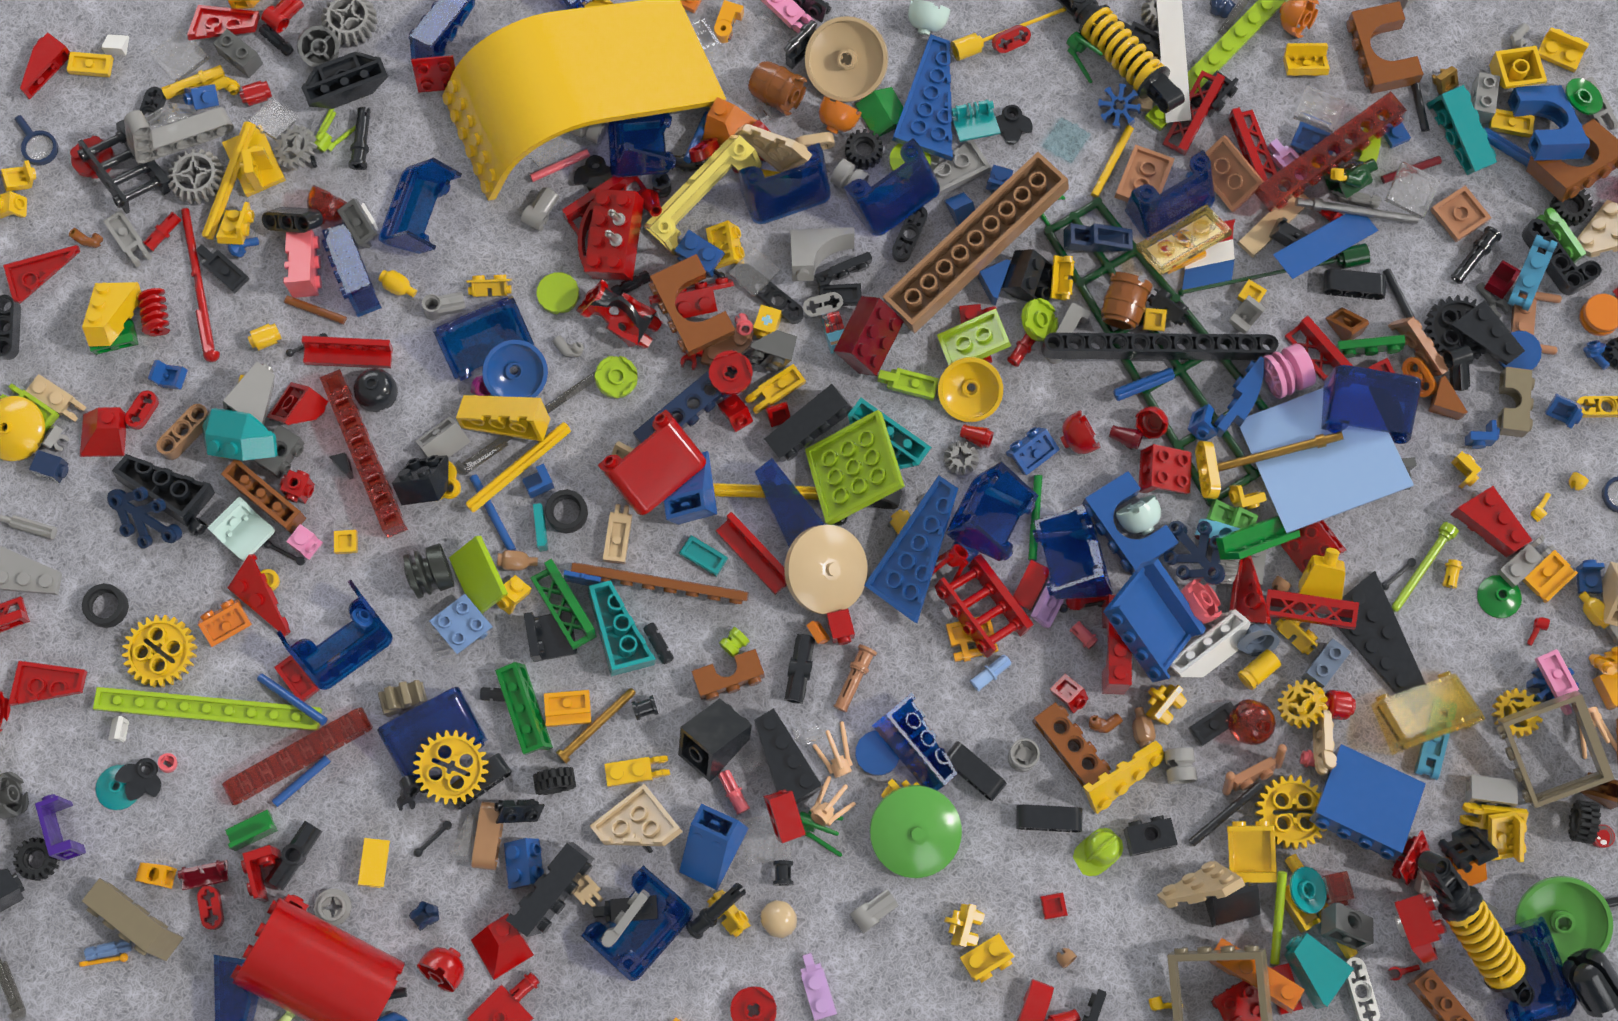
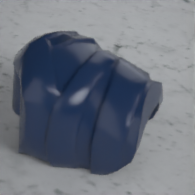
[1210,0,1236,18]
[409,901,439,931]

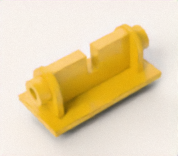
[1051,255,1075,301]
[466,274,512,297]
[1275,619,1319,655]
[707,890,751,938]

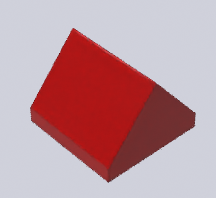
[765,402,791,427]

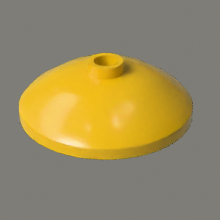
[938,357,1003,422]
[0,396,45,461]

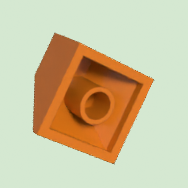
[702,97,757,146]

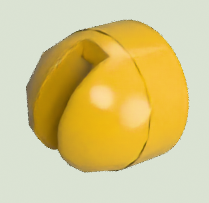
[1569,472,1589,491]

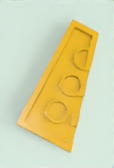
[1083,740,1165,814]

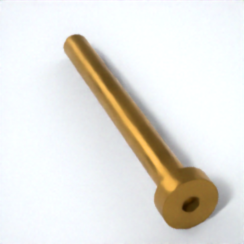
[555,688,636,764]

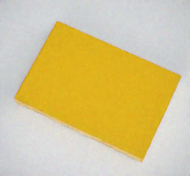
[222,126,286,197]

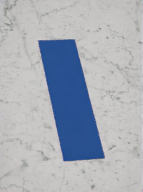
[1273,213,1379,279]

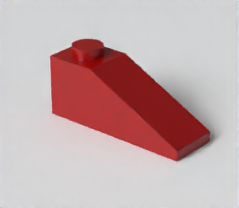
[20,32,70,100]

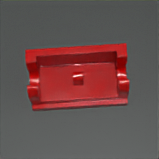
[763,789,806,843]

